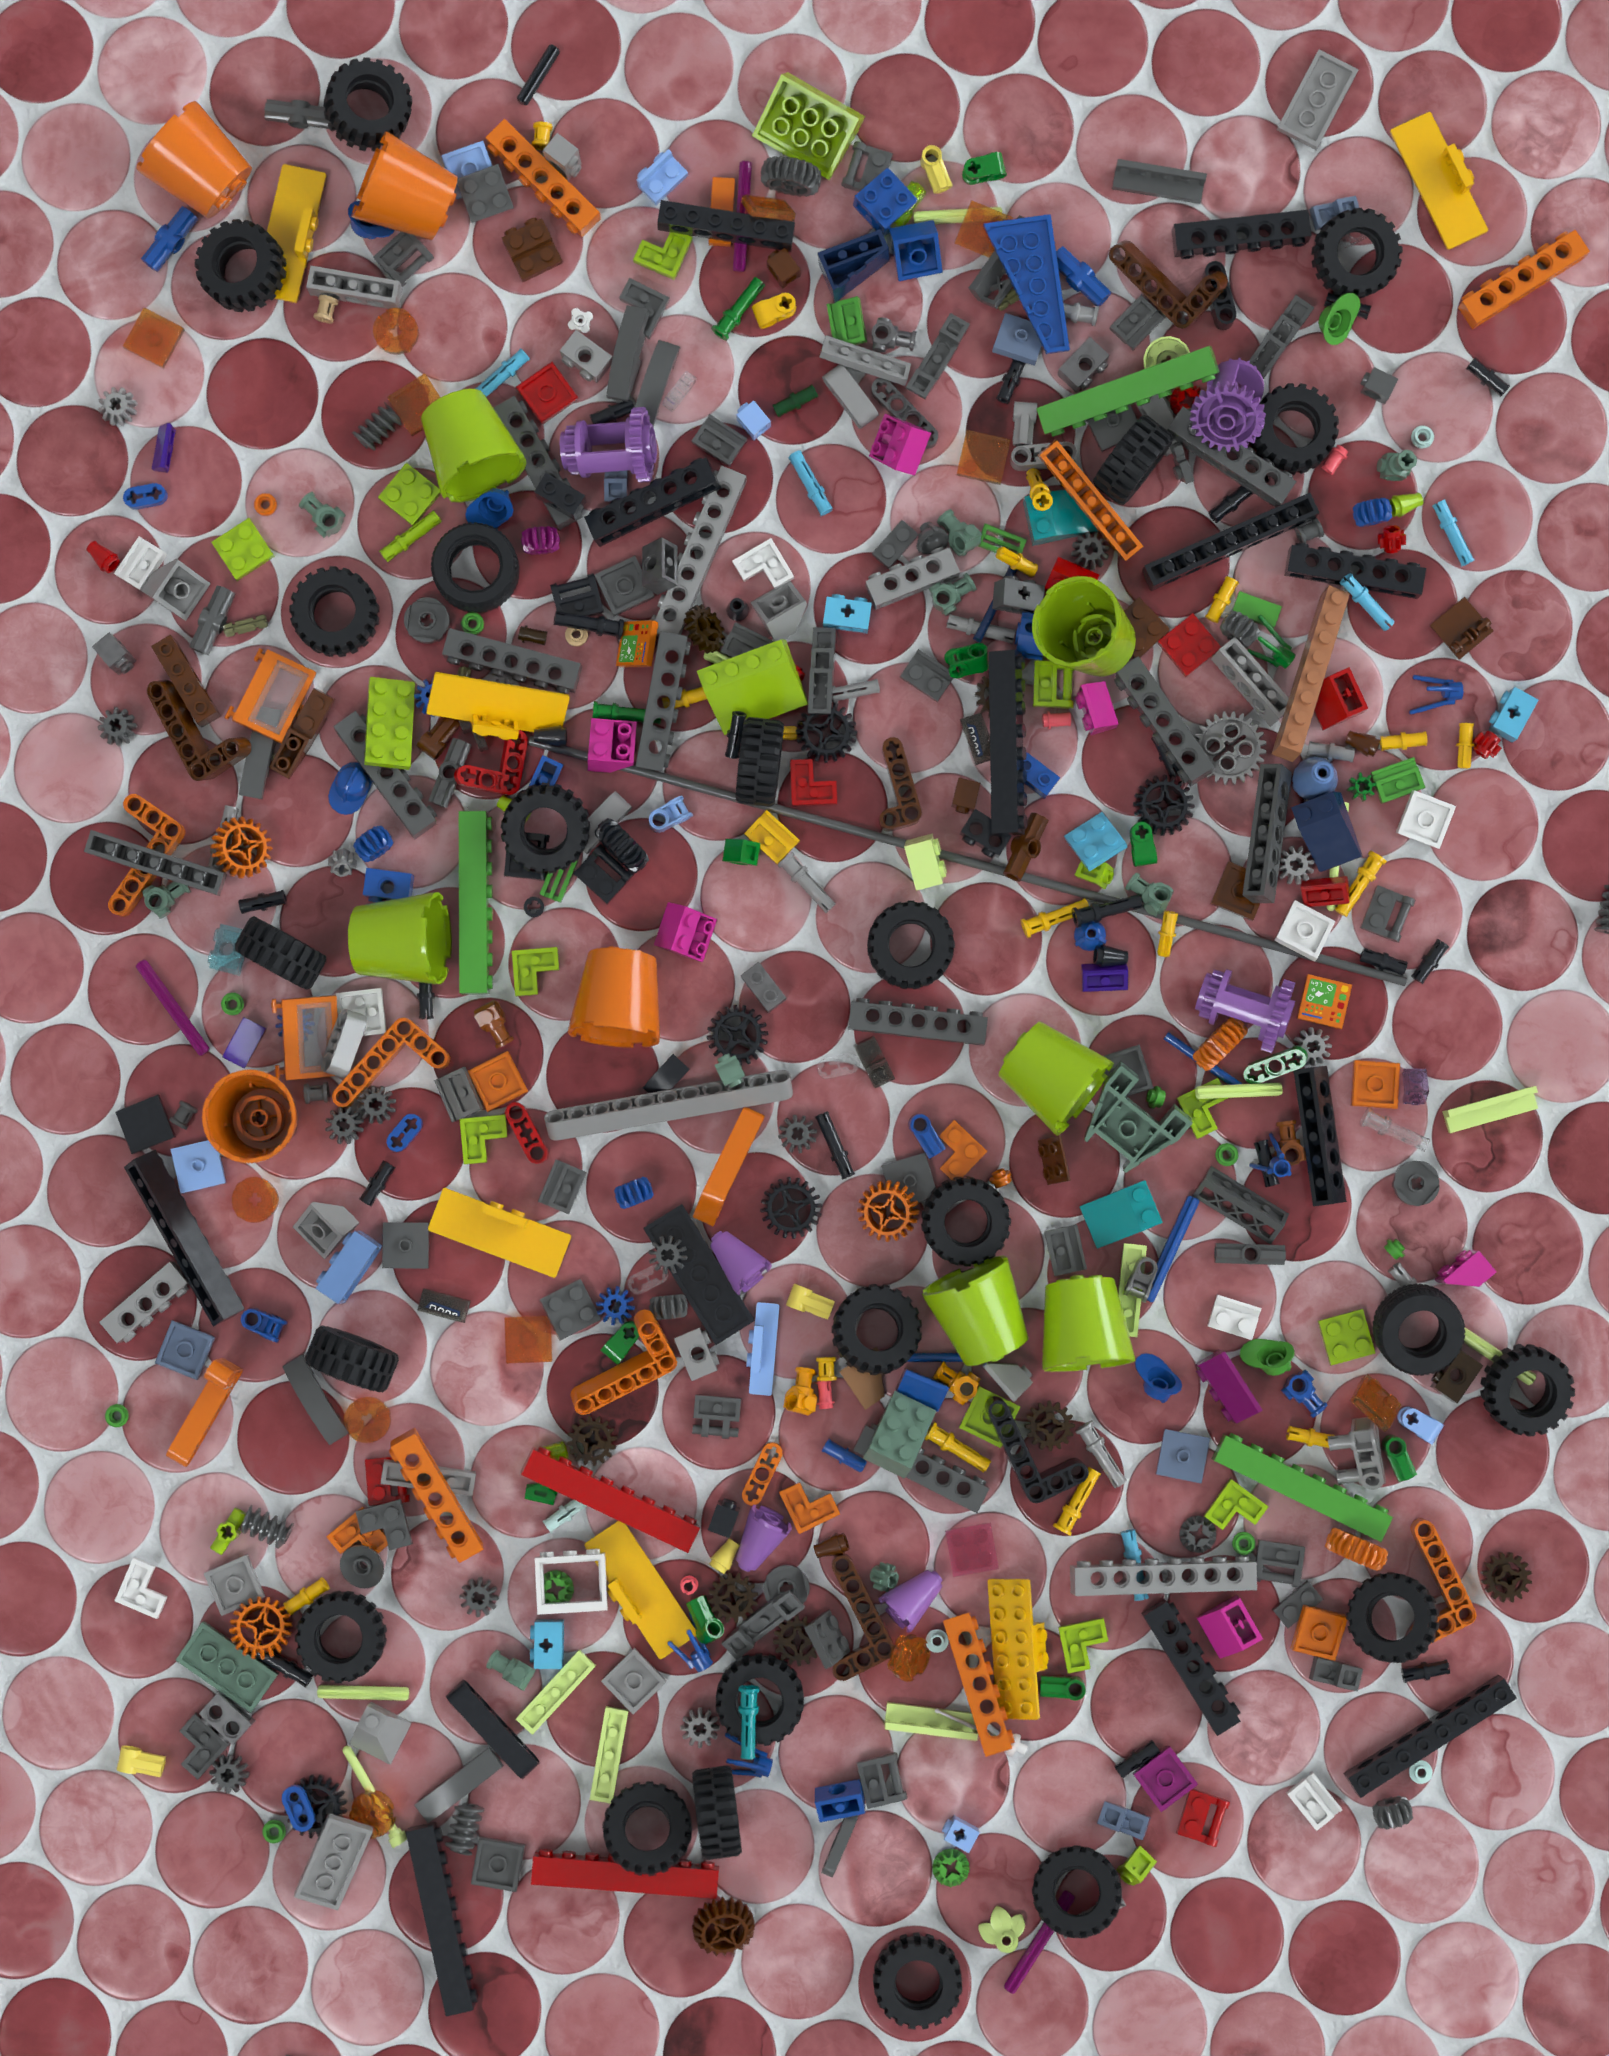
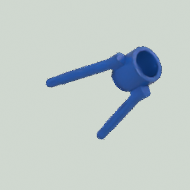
[1409,675,1464,714]
[1249,1133,1292,1177]
[667,1612,713,1672]
[725,1733,773,1778]

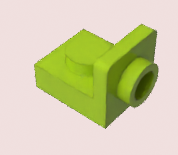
[1075,861,1114,889]
[1116,1846,1157,1886]

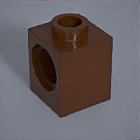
[766,248,801,289]
[951,778,981,814]

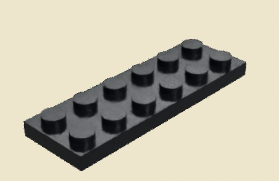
[643,1204,755,1345]

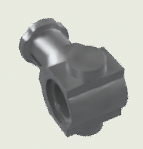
[871,317,917,352]

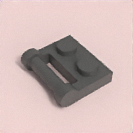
[841,141,893,192]
[373,232,434,287]
[1360,885,1416,943]
[1255,1539,1305,1588]
[857,1752,908,1809]

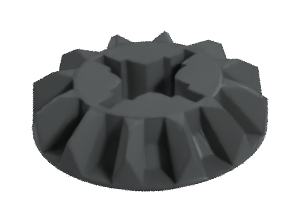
[1179,1516,1216,1553]

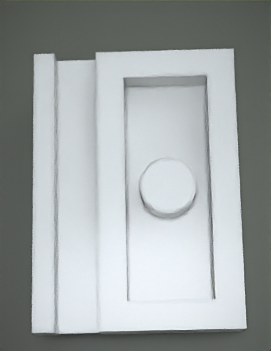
[114,536,168,591]
[1207,1295,1262,1340]
[1286,1772,1342,1831]

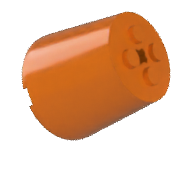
[136,101,252,219]
[351,131,458,240]
[568,946,660,1048]
[202,1070,298,1163]

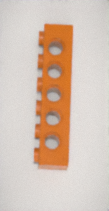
[485,118,601,237]
[1458,229,1590,330]
[1037,440,1143,561]
[389,1427,484,1563]
[943,1613,1015,1757]

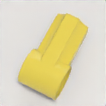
[920,145,952,194]
[786,1284,835,1319]
[116,1745,166,1777]

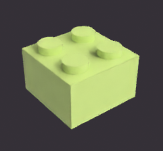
[904,834,947,891]

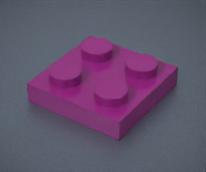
[1133,1746,1198,1812]

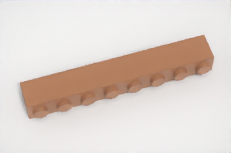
[1272,585,1350,762]

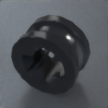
[524,897,544,918]

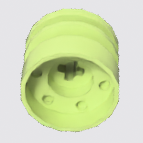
[1143,336,1190,369]

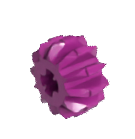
[521,526,560,555]

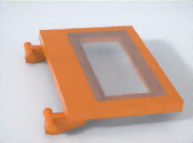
[224,648,317,744]
[271,995,337,1080]

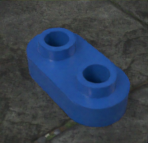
[282,1785,316,1832]

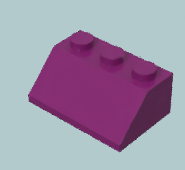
[1196,1349,1262,1424]

